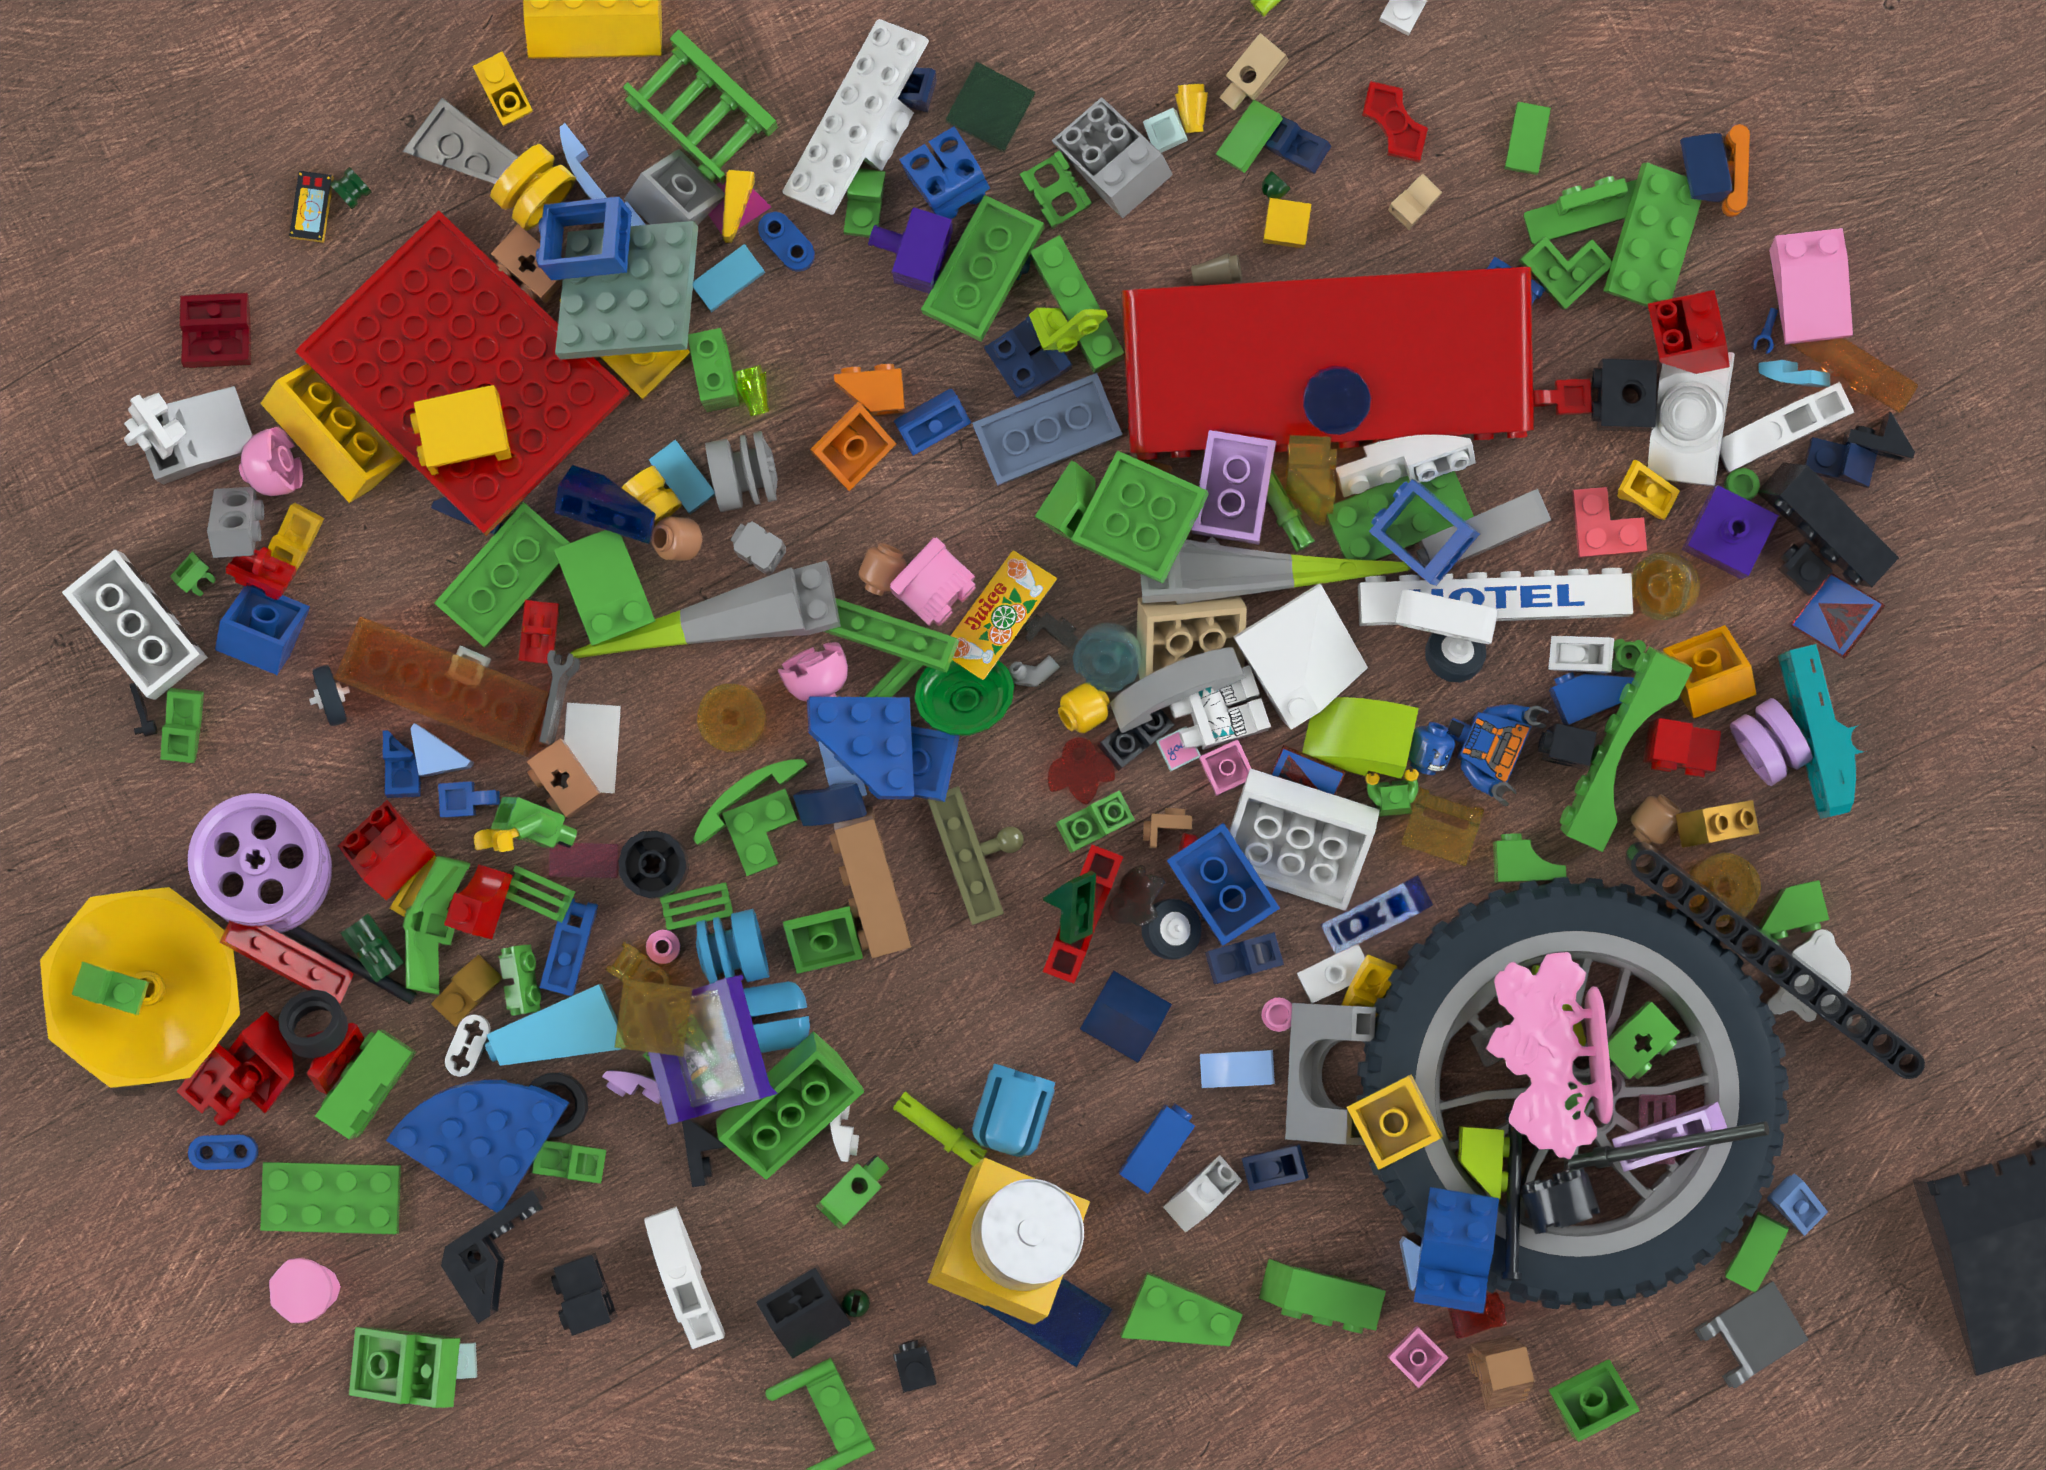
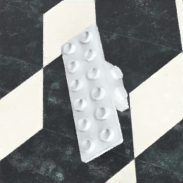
[783,19,929,215]

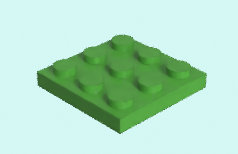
[1071,450,1209,584]

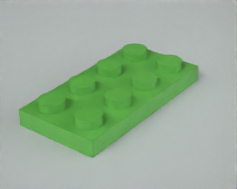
[1603,162,1701,307]
[921,195,1045,342]
[1324,471,1474,561]
[434,502,570,648]
[260,1162,401,1234]

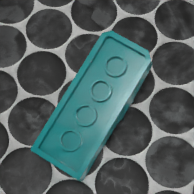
[1778,644,1867,819]

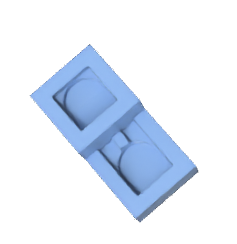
[1200,1050,1275,1088]

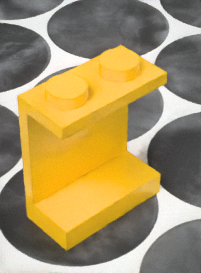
[410,385,512,475]

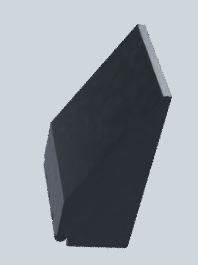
[1913,1139,2046,1376]

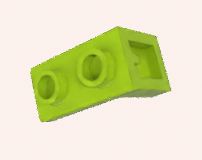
[1029,308,1108,352]

